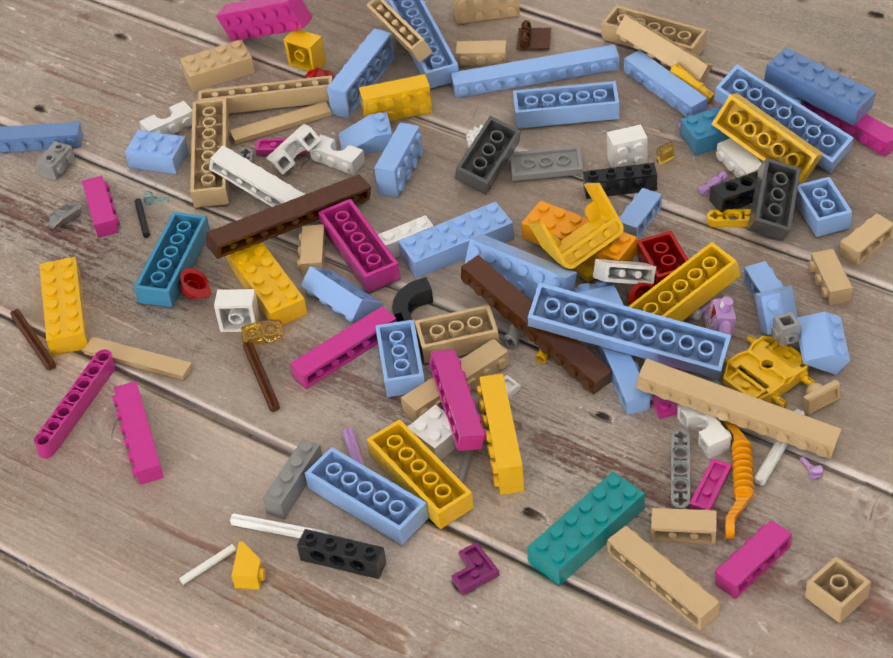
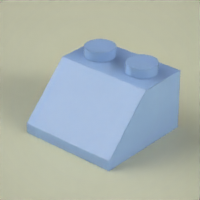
[754,285,798,335]

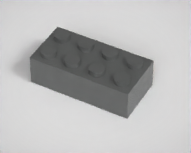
[455,116,521,194]
[747,158,801,241]

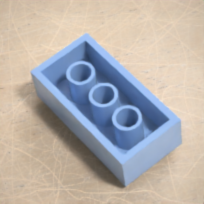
[374,123,424,198]
[375,319,424,398]

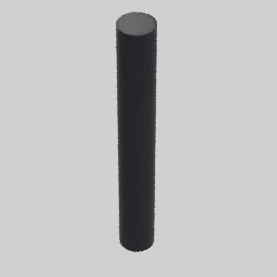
[134,198,150,238]

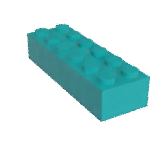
[527,472,645,586]

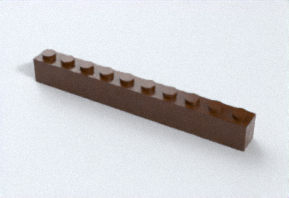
[206,174,371,259]
[461,255,612,395]

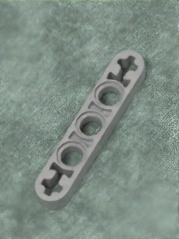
[671,429,690,509]

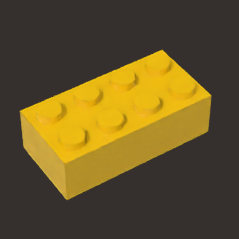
[359,74,433,122]

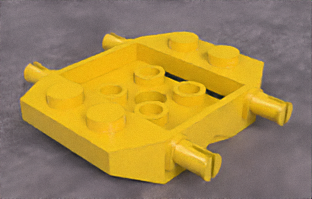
[723,334,816,408]

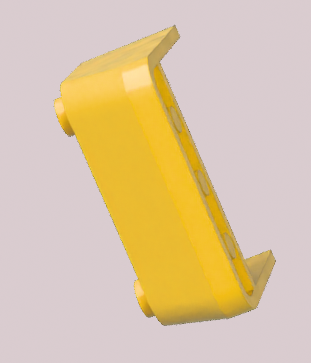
[528,183,624,269]

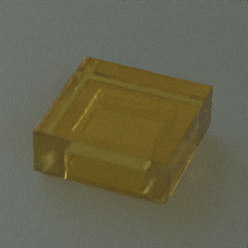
[657,141,675,165]

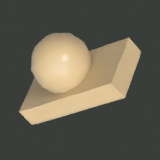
[803,380,841,415]

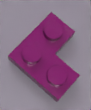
[451,542,500,595]

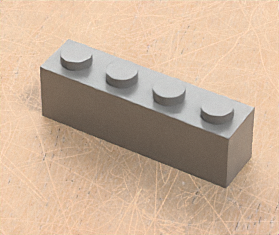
[263,439,322,519]

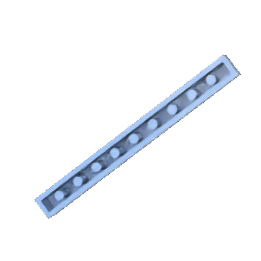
[451,44,619,98]

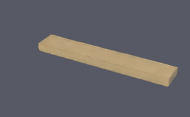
[230,101,332,145]
[83,336,193,380]

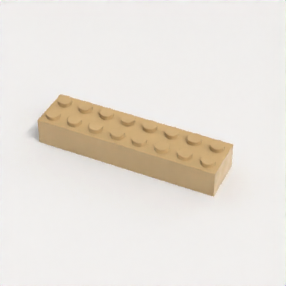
[190,98,229,208]

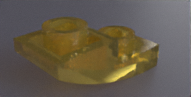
[241,320,283,343]

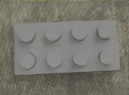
[510,146,583,181]

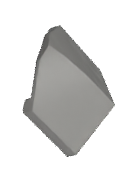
[48,202,82,229]

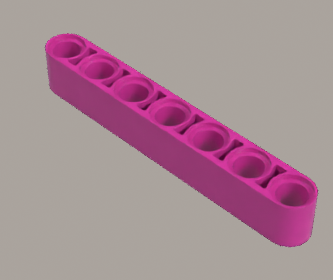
[34,349,116,458]

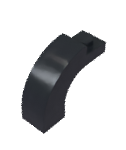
[392,277,433,322]

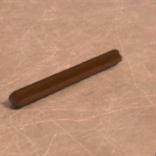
[10,309,56,370]
[243,341,280,412]

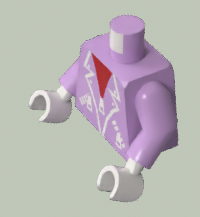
[689,296,736,339]

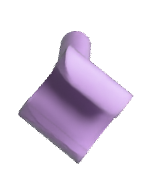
[800,457,823,479]

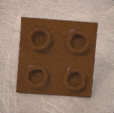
[517,20,551,50]

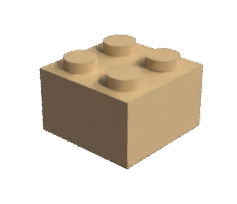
[805,556,871,623]

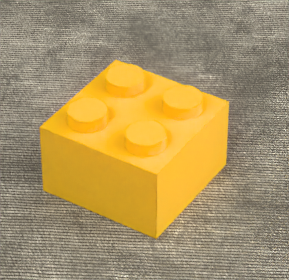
[284,30,326,71]

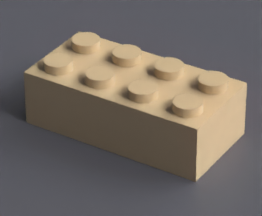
[453,0,520,25]
[180,39,255,92]
[414,305,499,364]

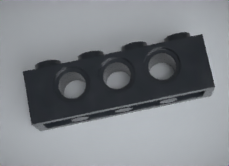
[583,163,657,199]
[709,171,758,212]
[297,529,386,579]

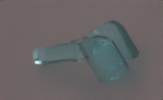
[144,191,169,205]

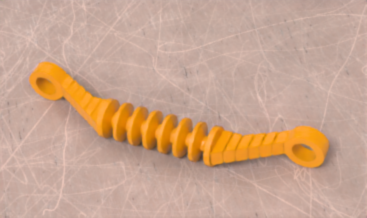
[722,421,754,539]

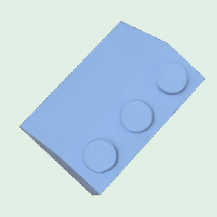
[796,311,850,375]

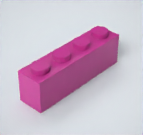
[82,175,120,238]
[715,520,792,599]

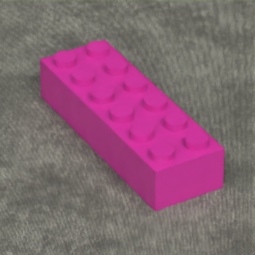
[216,0,313,42]
[318,199,401,293]

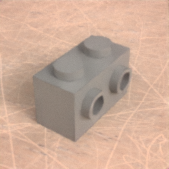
[35,141,75,180]

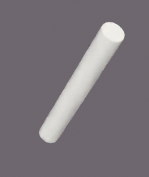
[179,544,236,585]

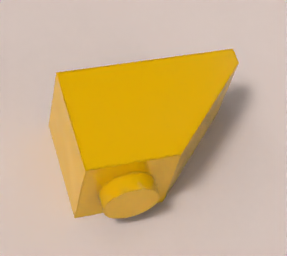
[231,541,266,589]

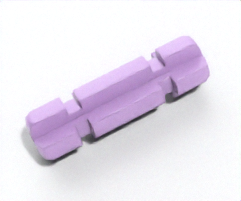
[698,171,728,196]

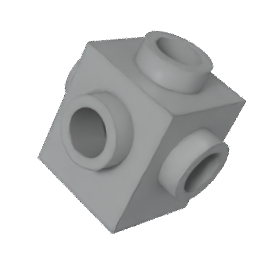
[771,312,801,346]

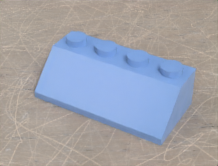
[301,266,384,323]

